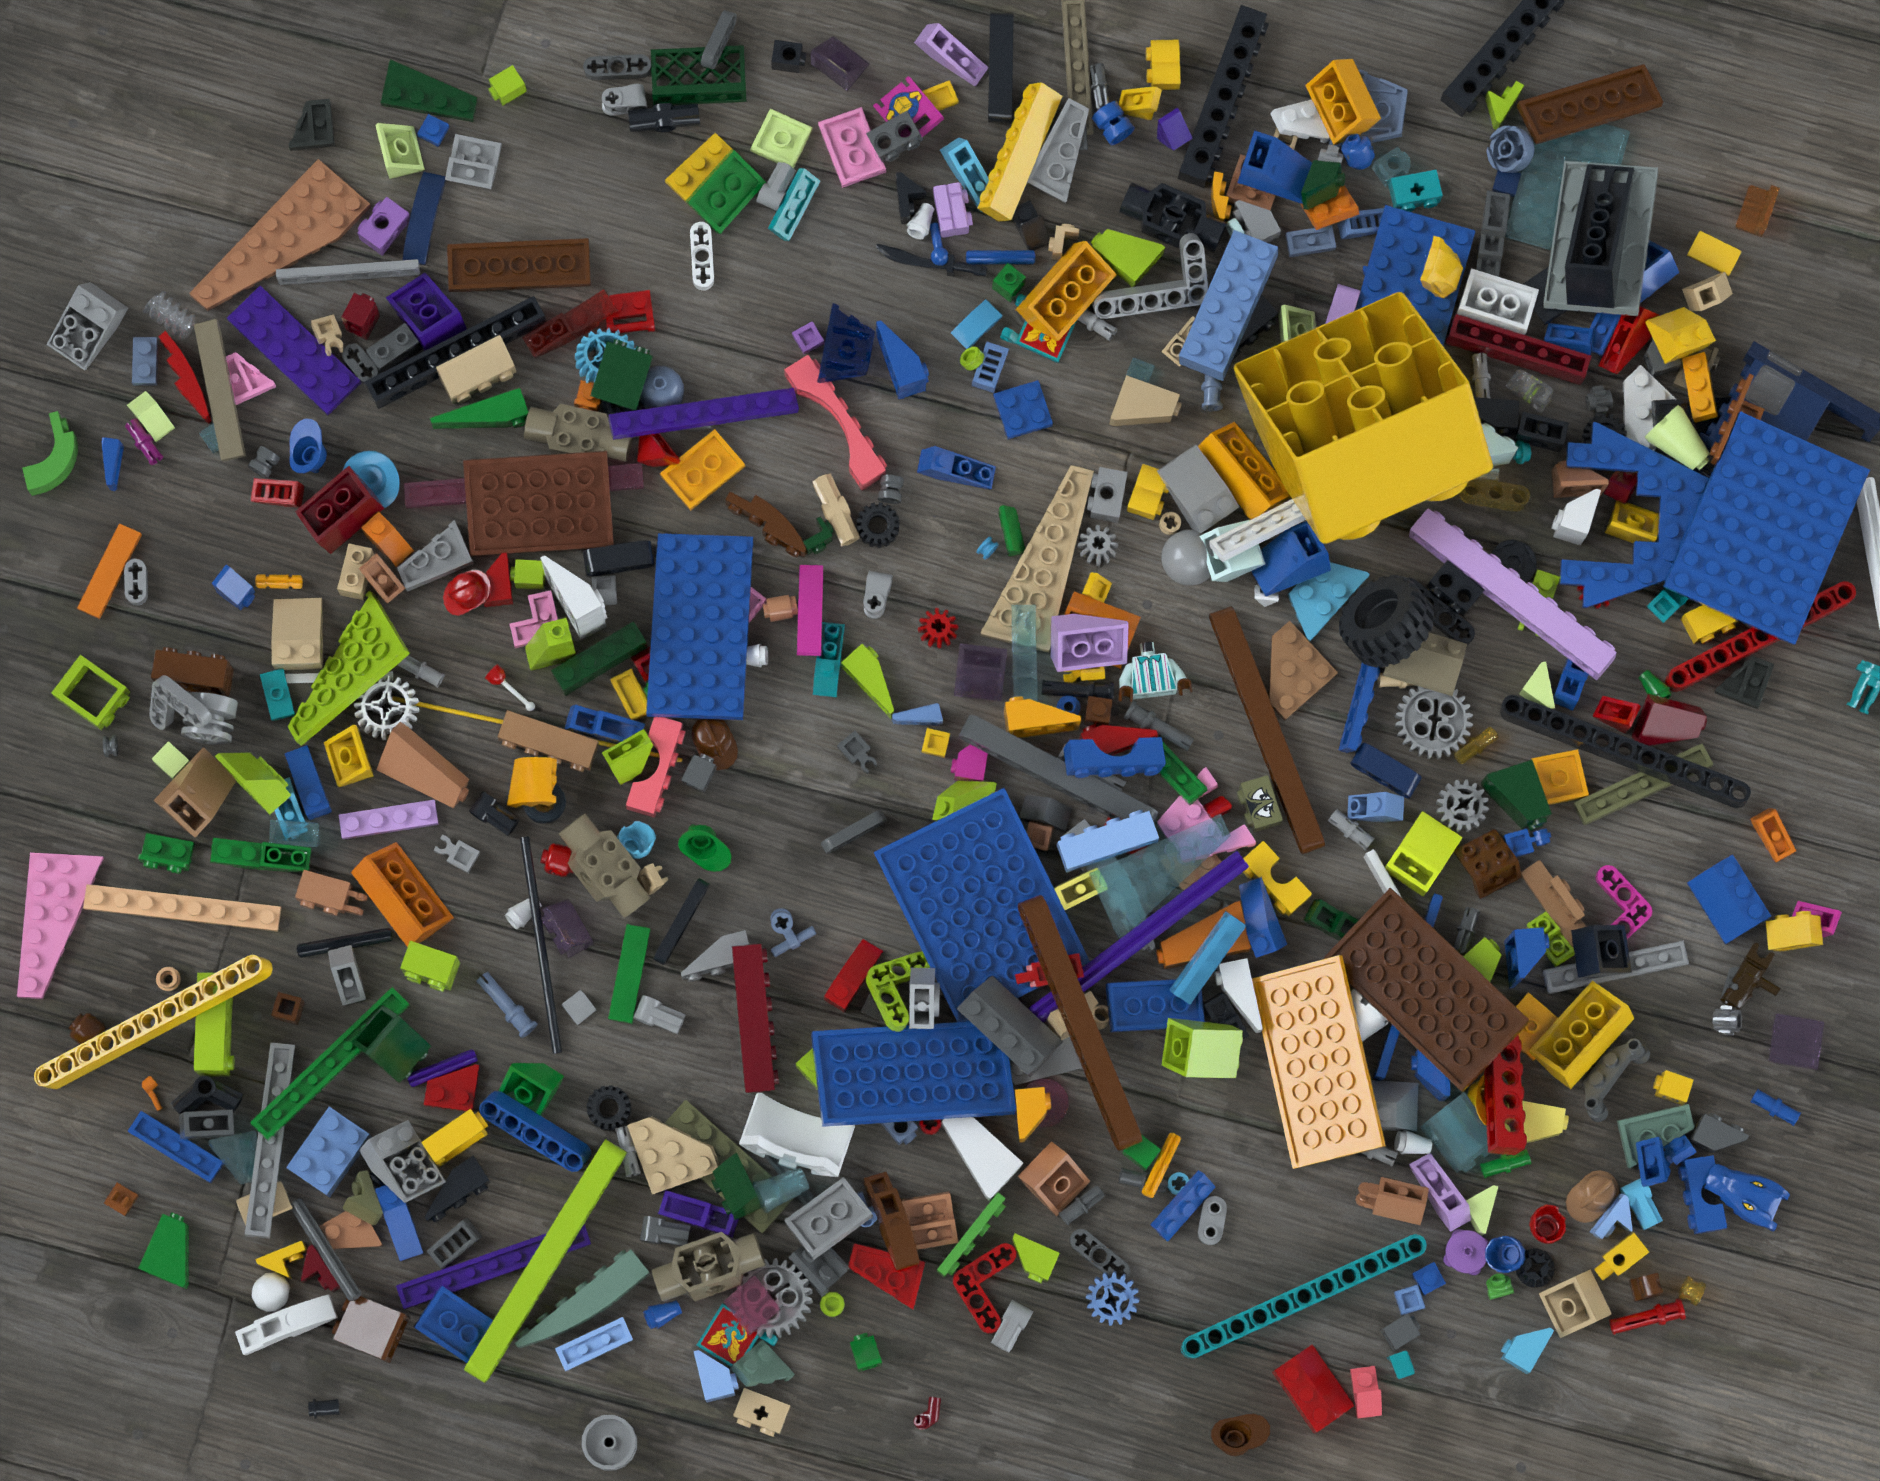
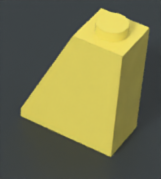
[1504,1101,1569,1143]

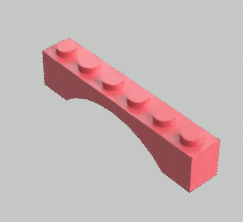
[784,355,887,491]

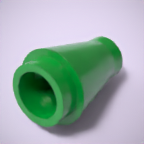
[1638,670,1672,699]

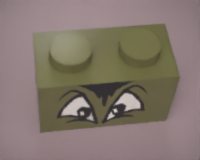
[1236,775,1283,833]

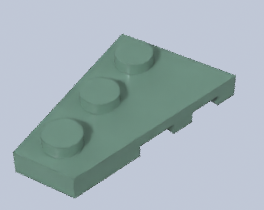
[1617,1104,1694,1168]

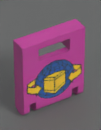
[873,76,944,138]

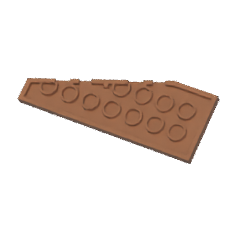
[189,159,371,311]

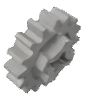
[1436,779,1489,832]

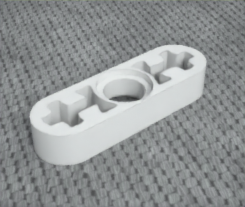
[690,222,714,291]

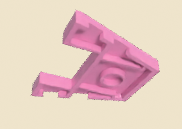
[1157,767,1256,863]

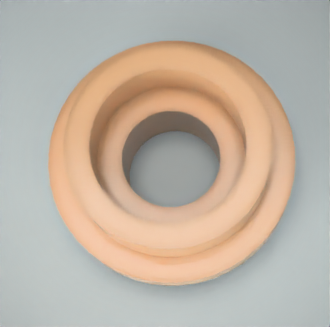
[156,967,181,991]

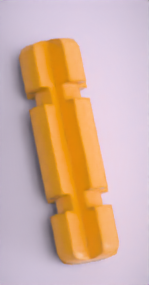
[255,574,303,589]

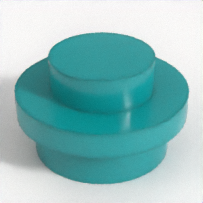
[1513,440,1531,464]

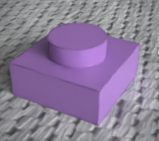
[792,321,824,354]

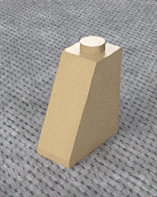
[1109,375,1182,426]

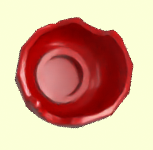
[1529,1204,1566,1244]

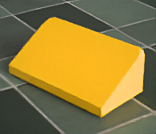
[1687,231,1741,276]

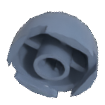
[1487,125,1535,173]
[640,366,684,409]

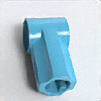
[1620,1178,1663,1230]

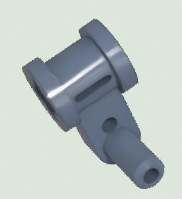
[770,908,816,957]

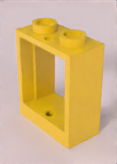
[421,1109,488,1167]

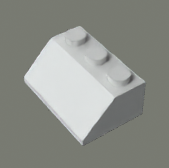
[1456,268,1539,335]

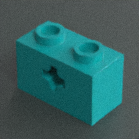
[1388,169,1443,212]

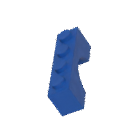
[1063,737,1166,778]

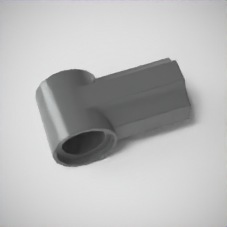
[640,1216,691,1246]

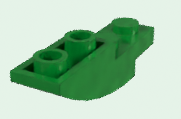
[210,838,311,872]

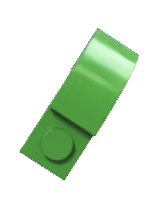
[22,411,78,496]

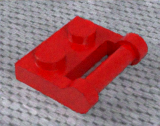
[603,290,655,333]

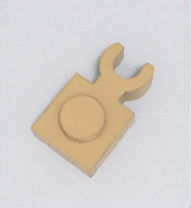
[311,314,343,356]

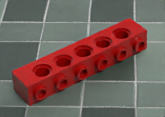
[1484,1034,1527,1155]

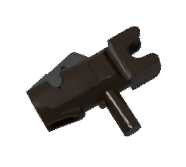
[1720,942,1781,1010]

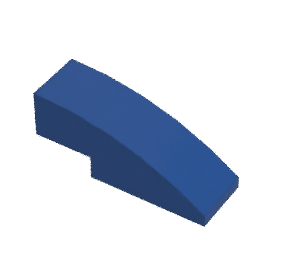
[1553,658,1589,711]
[565,705,645,743]

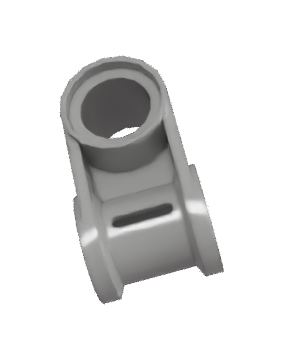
[602,84,647,116]
[863,571,893,619]

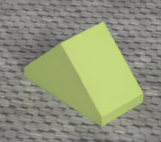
[127,391,175,442]
[1519,662,1555,709]
[1466,1185,1498,1236]

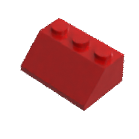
[1272,1344,1354,1434]

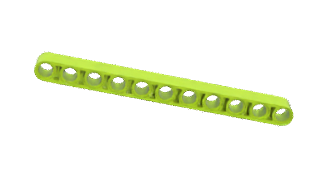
[464,1139,627,1383]

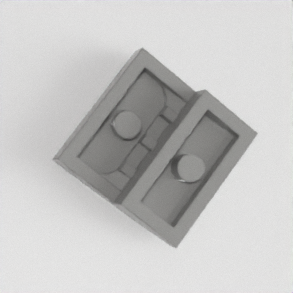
[445,134,502,189]

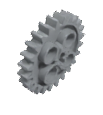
[1395,686,1473,759]
[733,1258,813,1339]

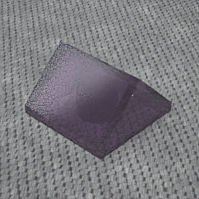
[811,36,870,92]

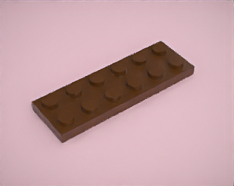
[1517,64,1663,145]
[447,238,591,292]

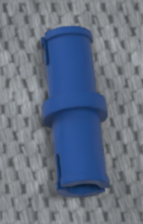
[1750,1089,1801,1126]

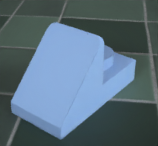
[1590,1193,1632,1239]

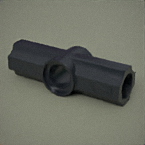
[628,103,700,132]

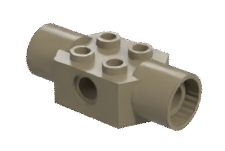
[524,404,633,462]
[558,813,651,918]
[652,1232,766,1302]

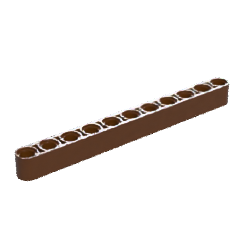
[1209,606,1325,855]
[1018,895,1142,1151]

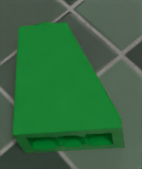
[138,1212,189,1289]

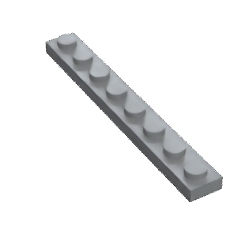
[245,1042,295,1239]

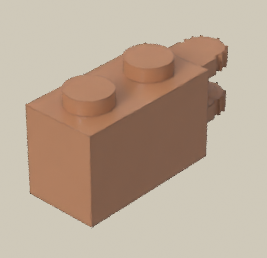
[295,870,368,916]
[1355,1177,1429,1225]

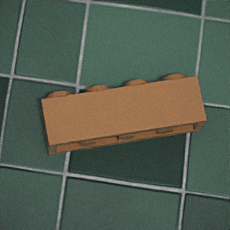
[498,710,600,773]

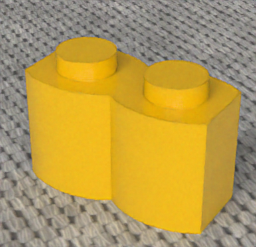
[1146,40,1181,90]
[1127,464,1169,520]

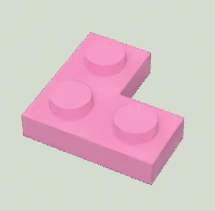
[510,590,558,648]

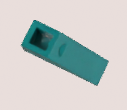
[813,622,845,697]

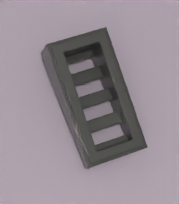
[427,1218,482,1269]

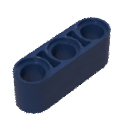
[1350,743,1422,799]

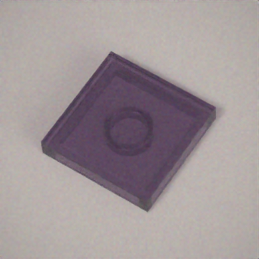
[1768,1013,1824,1070]

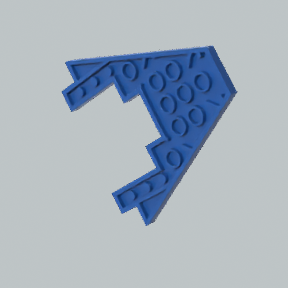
[1560,422,1709,608]

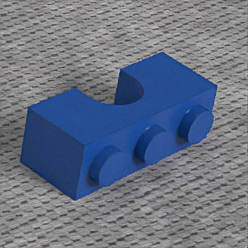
[1678,1155,1727,1235]

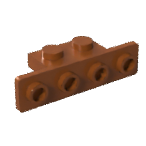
[1709,373,1765,465]

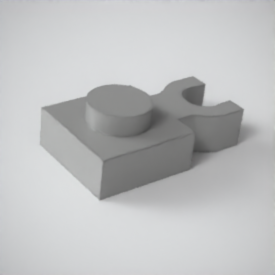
[433,834,480,874]

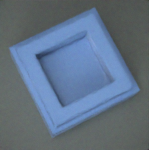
[1394,1284,1425,1316]

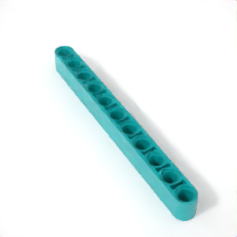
[1180,1234,1427,1359]

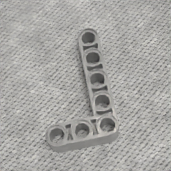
[1092,233,1208,319]

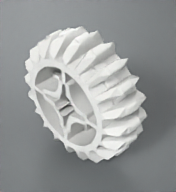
[354,675,419,740]

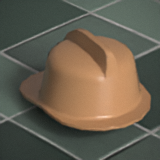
[1566,1170,1619,1223]

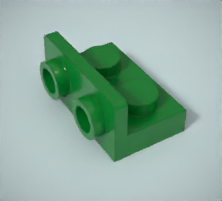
[138,833,195,874]

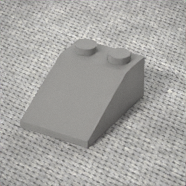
[1157,445,1240,533]

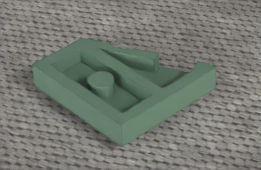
[730,1340,795,1387]

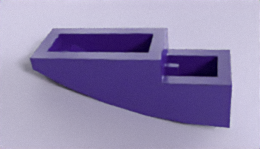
[658,1190,739,1238]

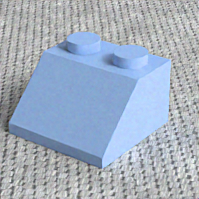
[694,1350,739,1403]

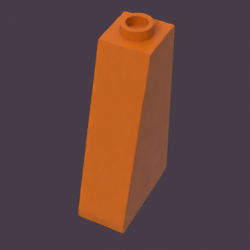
[1156,901,1251,969]

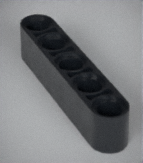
[988,13,1014,123]

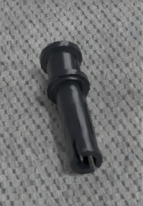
[1041,680,1114,703]

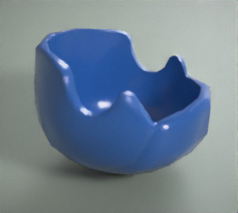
[1485,1236,1525,1273]

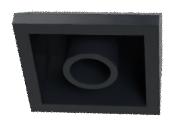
[1571,925,1632,978]

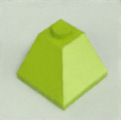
[932,781,997,821]

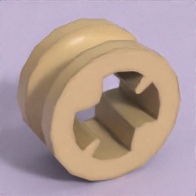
[1159,512,1181,535]

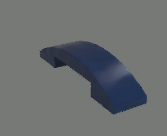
[402,172,446,266]

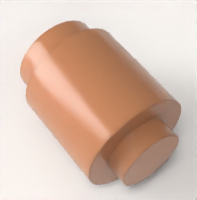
[762,595,798,622]

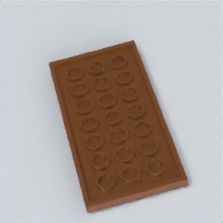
[1324,888,1530,1092]

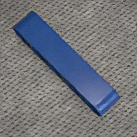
[479,1091,591,1172]

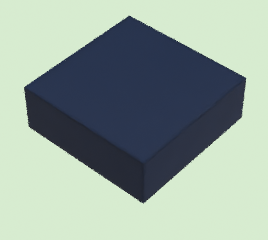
[1492,170,1521,197]

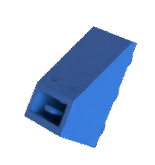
[1237,131,1312,204]
[1251,521,1331,597]

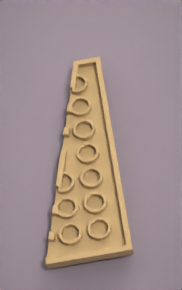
[981,465,1094,653]

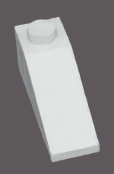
[1214,958,1263,1033]

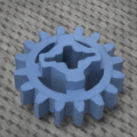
[1086,1271,1140,1326]

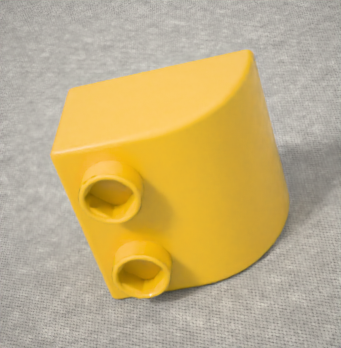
[1233,292,1493,544]

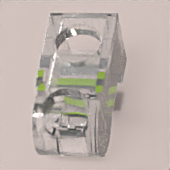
[1506,369,1554,413]

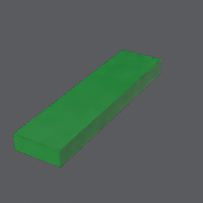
[608,924,651,1024]

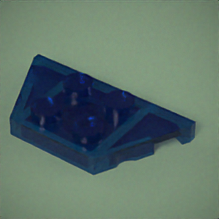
[817,303,875,383]

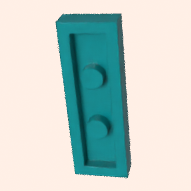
[768,168,820,241]

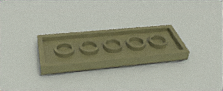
[664,1100,795,1234]

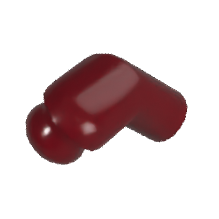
[913,1397,941,1430]

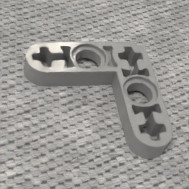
[149,675,212,730]

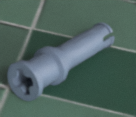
[1201,374,1223,411]
[476,972,538,1038]

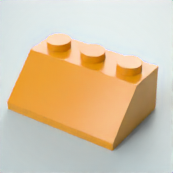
[1305,59,1381,145]

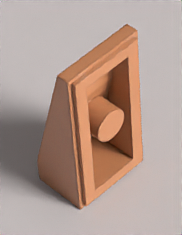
[358,553,405,604]

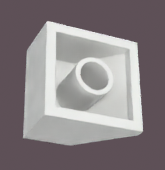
[1551,489,1601,545]

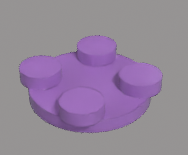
[1443,1229,1489,1276]

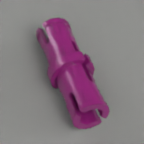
[125,418,163,465]

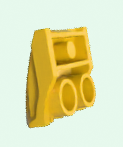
[1420,236,1463,298]

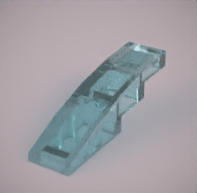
[1012,605,1038,702]

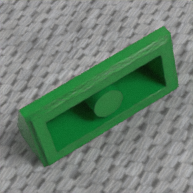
[998,505,1025,557]

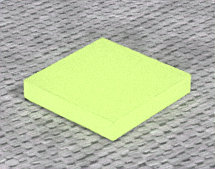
[750,109,813,169]

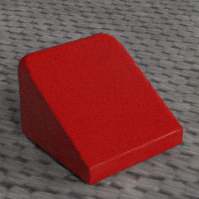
[631,646,651,682]
[1203,796,1232,821]

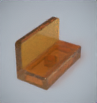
[1735,185,1780,237]

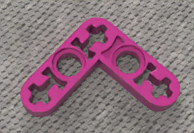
[1596,865,1652,939]

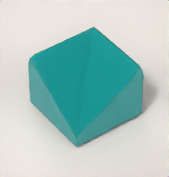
[1387,1350,1415,1379]

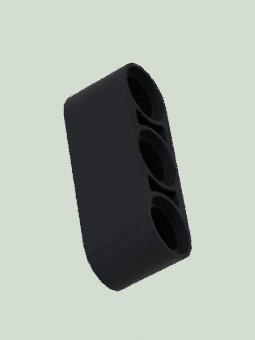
[583,540,655,577]

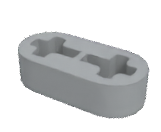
[124,559,148,606]

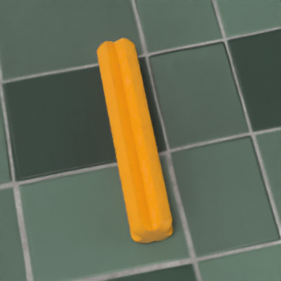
[1142,1133,1181,1198]

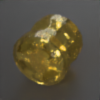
[1678,1275,1706,1306]

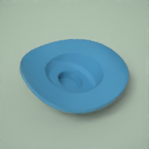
[343,451,400,508]

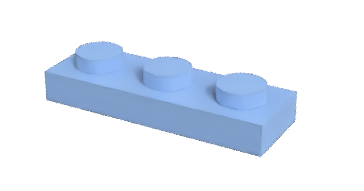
[555,1317,633,1371]

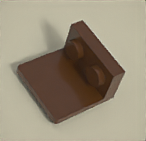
[1454,829,1522,899]

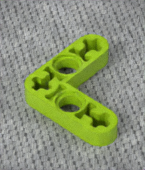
[866,951,930,1032]

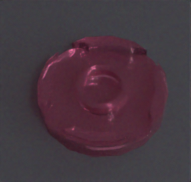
[1025,1079,1069,1128]

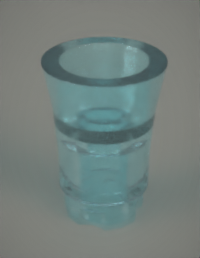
[753,1168,809,1214]

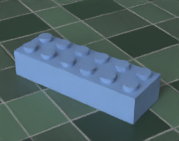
[1179,230,1278,381]

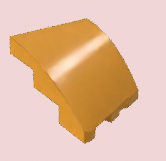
[507,757,557,808]

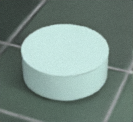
[1226,218,1244,236]

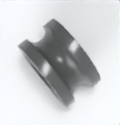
[103,735,118,757]

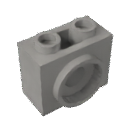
[909,968,940,1029]

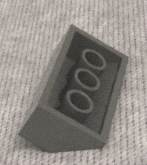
[957,976,1063,1077]

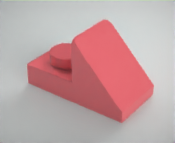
[1350,1366,1382,1419]

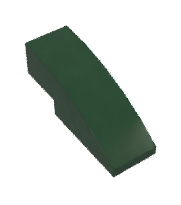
[1303,899,1359,941]

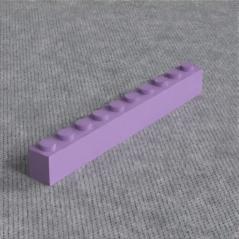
[1409,508,1617,680]

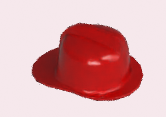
[443,570,491,616]

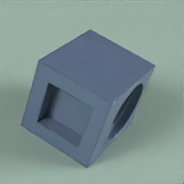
[881,1121,918,1145]

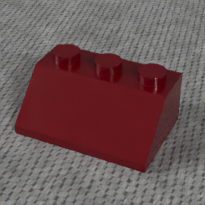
[295,466,385,554]

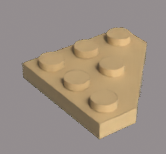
[627,1116,720,1194]

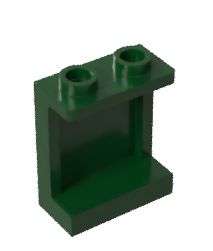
[590,339,653,411]

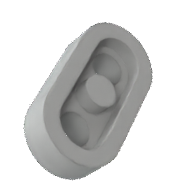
[1198,1196,1227,1245]

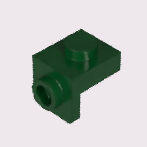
[803,516,834,555]

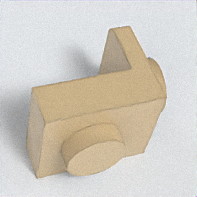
[1048,224,1079,260]

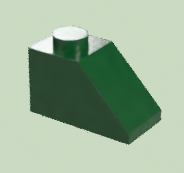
[1301,160,1345,210]

